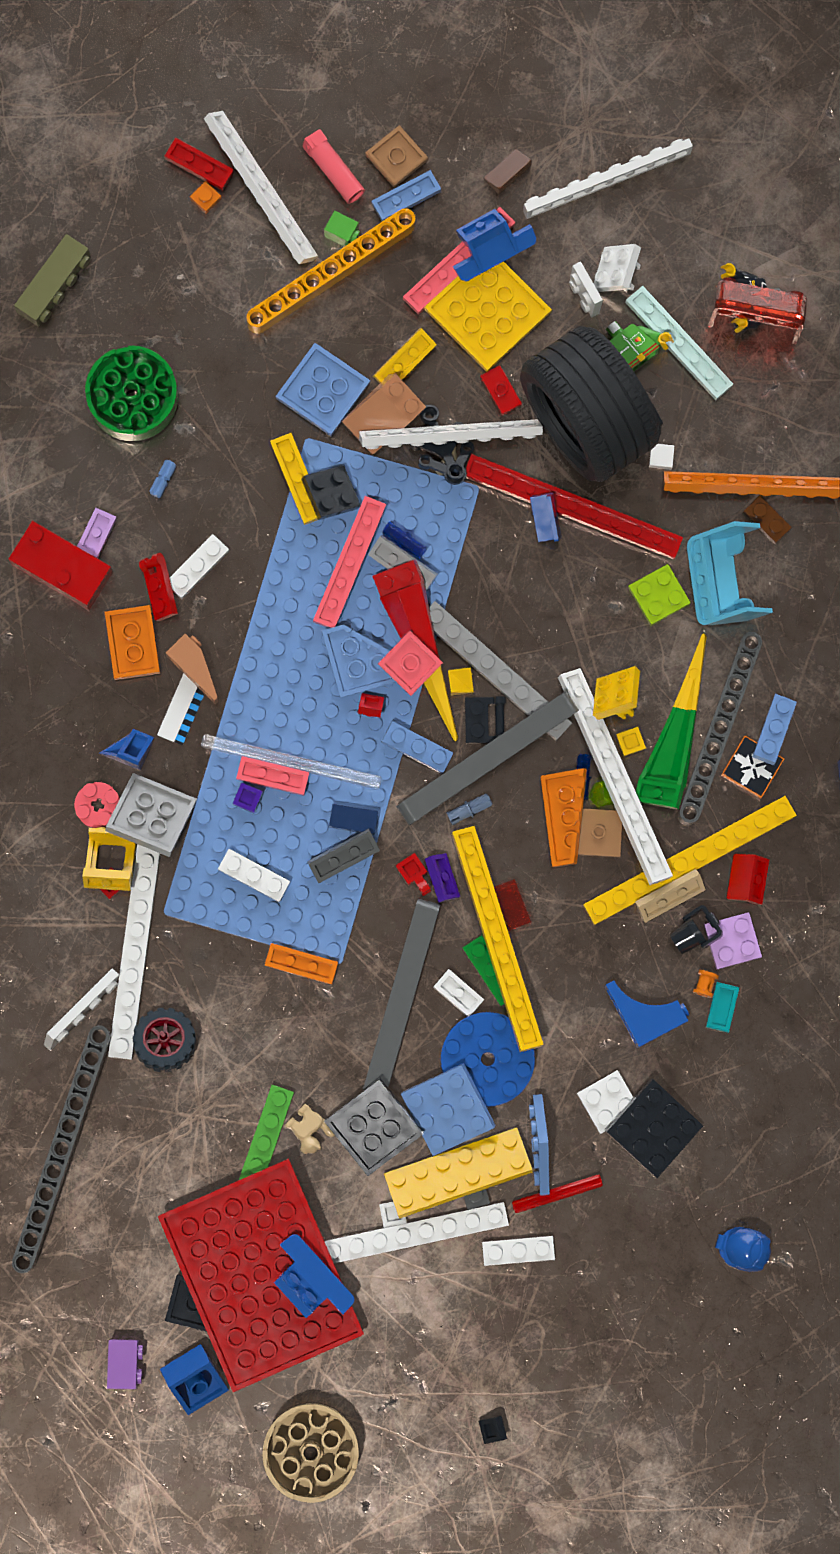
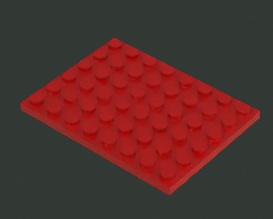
[158,1158,364,1392]

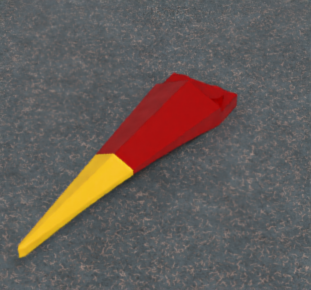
[372,559,458,741]

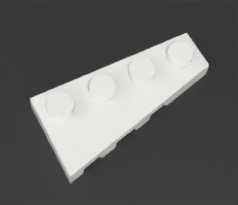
[44,969,119,1051]

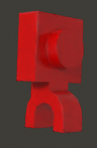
[395,853,431,897]

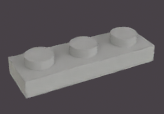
[368,535,438,592]

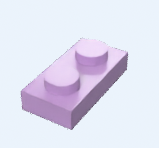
[77,508,117,559]

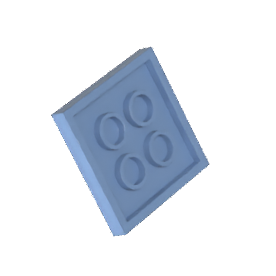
[276,343,370,436]
[401,1063,496,1156]

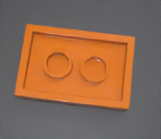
[105,605,160,680]

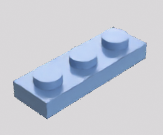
[371,170,441,221]
[752,694,797,765]
[381,721,453,774]

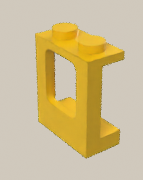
[83,827,136,891]

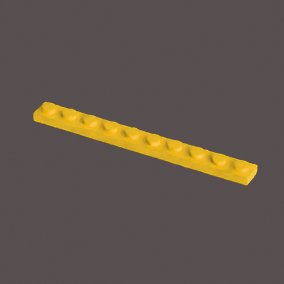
[583,796,797,925]
[452,826,543,1052]

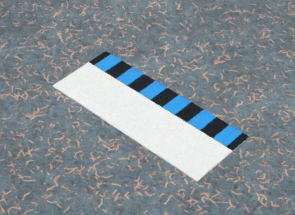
[157,673,204,745]

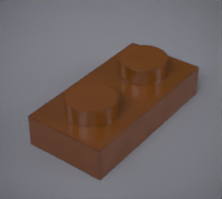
[743,496,792,545]

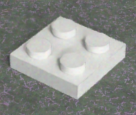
[569,261,603,318]
[577,1070,633,1134]

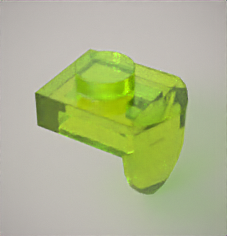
[589,781,613,807]

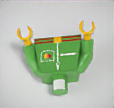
[606,321,674,372]

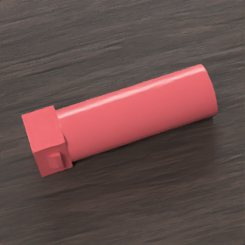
[303,129,365,204]

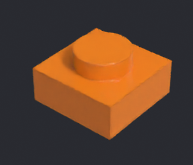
[190,181,222,214]

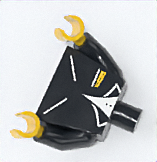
[720,263,782,333]

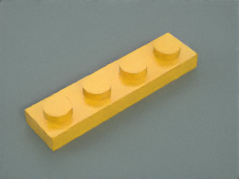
[270,433,318,525]

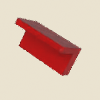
[727,854,769,905]

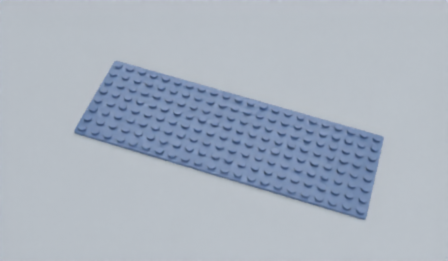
[164,438,479,964]

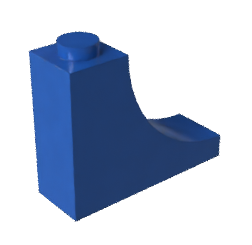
[604,981,689,1048]

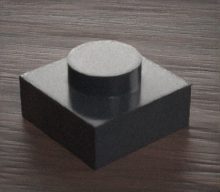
[478,1415,507,1444]

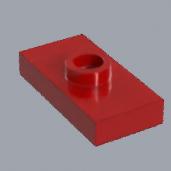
[480,365,522,416]

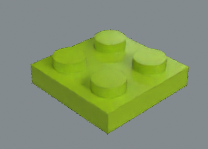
[628,564,691,626]

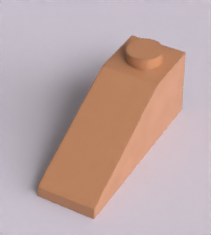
[166,634,219,705]

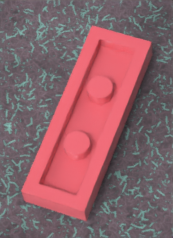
[236,756,310,796]

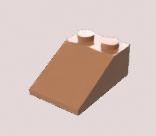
[341,373,426,455]

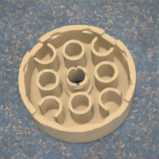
[262,1403,359,1503]

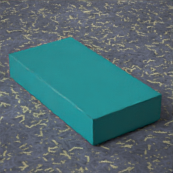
[705,982,740,1033]

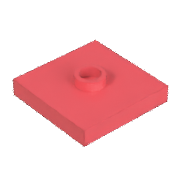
[378,631,443,696]

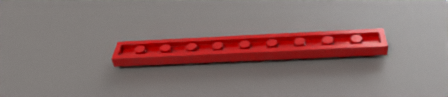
[466,454,683,560]

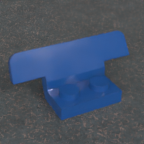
[452,209,536,281]
[274,1234,354,1318]

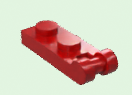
[139,553,178,621]

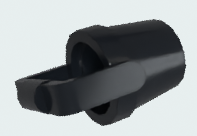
[669,905,723,954]

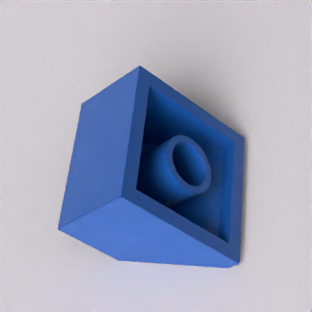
[160,1344,229,1415]

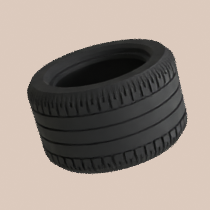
[520,326,661,482]

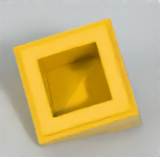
[448,668,474,696]

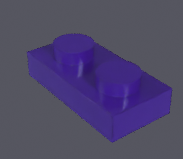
[425,853,460,903]

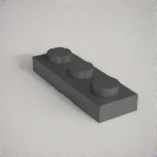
[307,829,380,884]

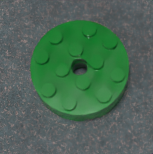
[85,346,178,441]

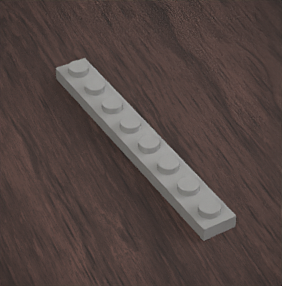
[429,601,572,741]

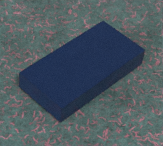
[329,804,378,835]

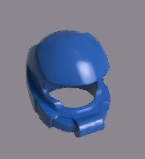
[715,1227,771,1272]

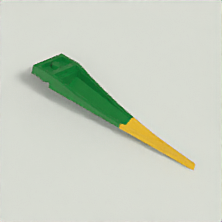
[636,633,707,810]

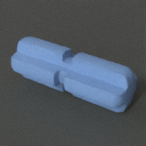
[150,460,176,498]

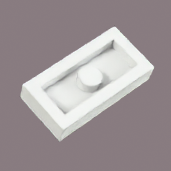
[433,969,484,1017]

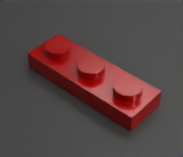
[164,137,234,191]

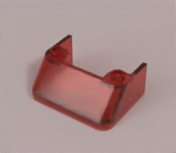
[708,278,807,344]

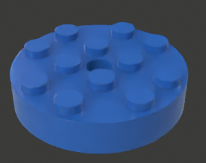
[440,1012,535,1107]

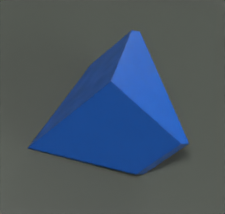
[99,729,154,770]

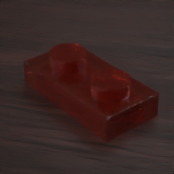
[494,879,531,931]

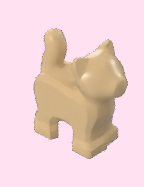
[285,1104,335,1154]

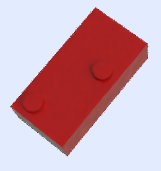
[8,521,113,610]

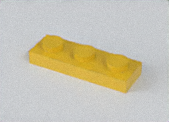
[373,328,437,383]

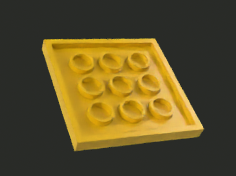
[424,261,552,372]

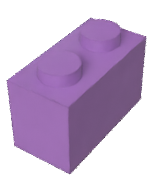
[107,1339,143,1389]

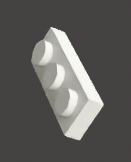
[170,534,229,599]
[218,849,290,903]
[482,1236,555,1266]

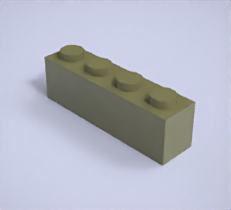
[14,234,91,327]

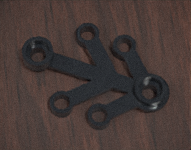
[410,405,474,485]

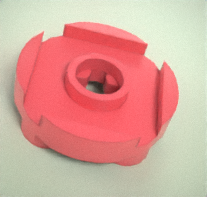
[74,782,120,828]

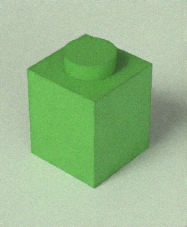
[324,210,360,247]

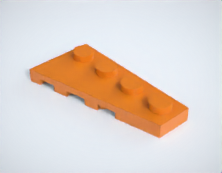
[541,768,587,867]

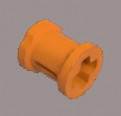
[693,970,719,998]

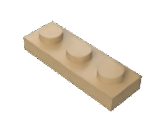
[635,869,706,923]

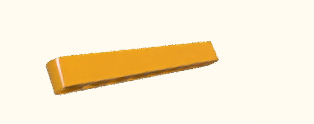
[247,209,415,334]

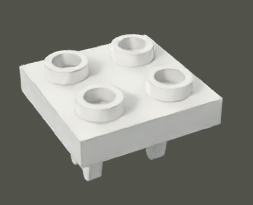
[593,244,641,292]

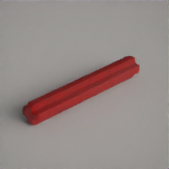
[512,1175,603,1213]

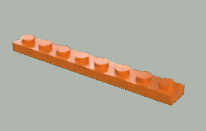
[663,471,840,499]

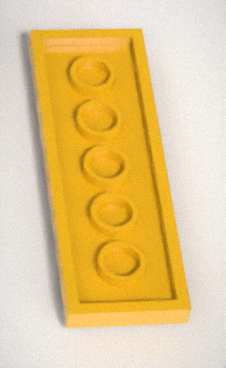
[384,1128,533,1219]

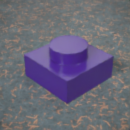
[232,783,263,814]

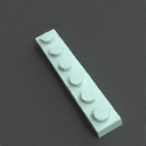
[625,286,733,400]

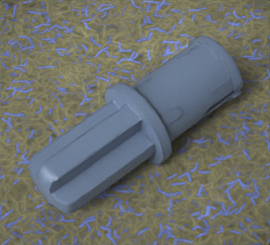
[446,794,492,826]

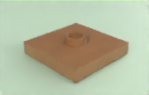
[365,125,428,188]
[578,809,622,858]

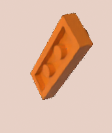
[265,943,338,985]

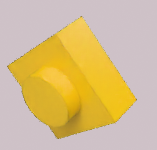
[616,727,646,757]

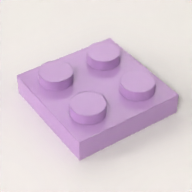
[704,912,762,970]

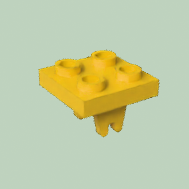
[593,666,640,720]

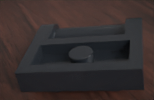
[465,696,506,744]

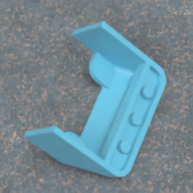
[687,521,773,625]

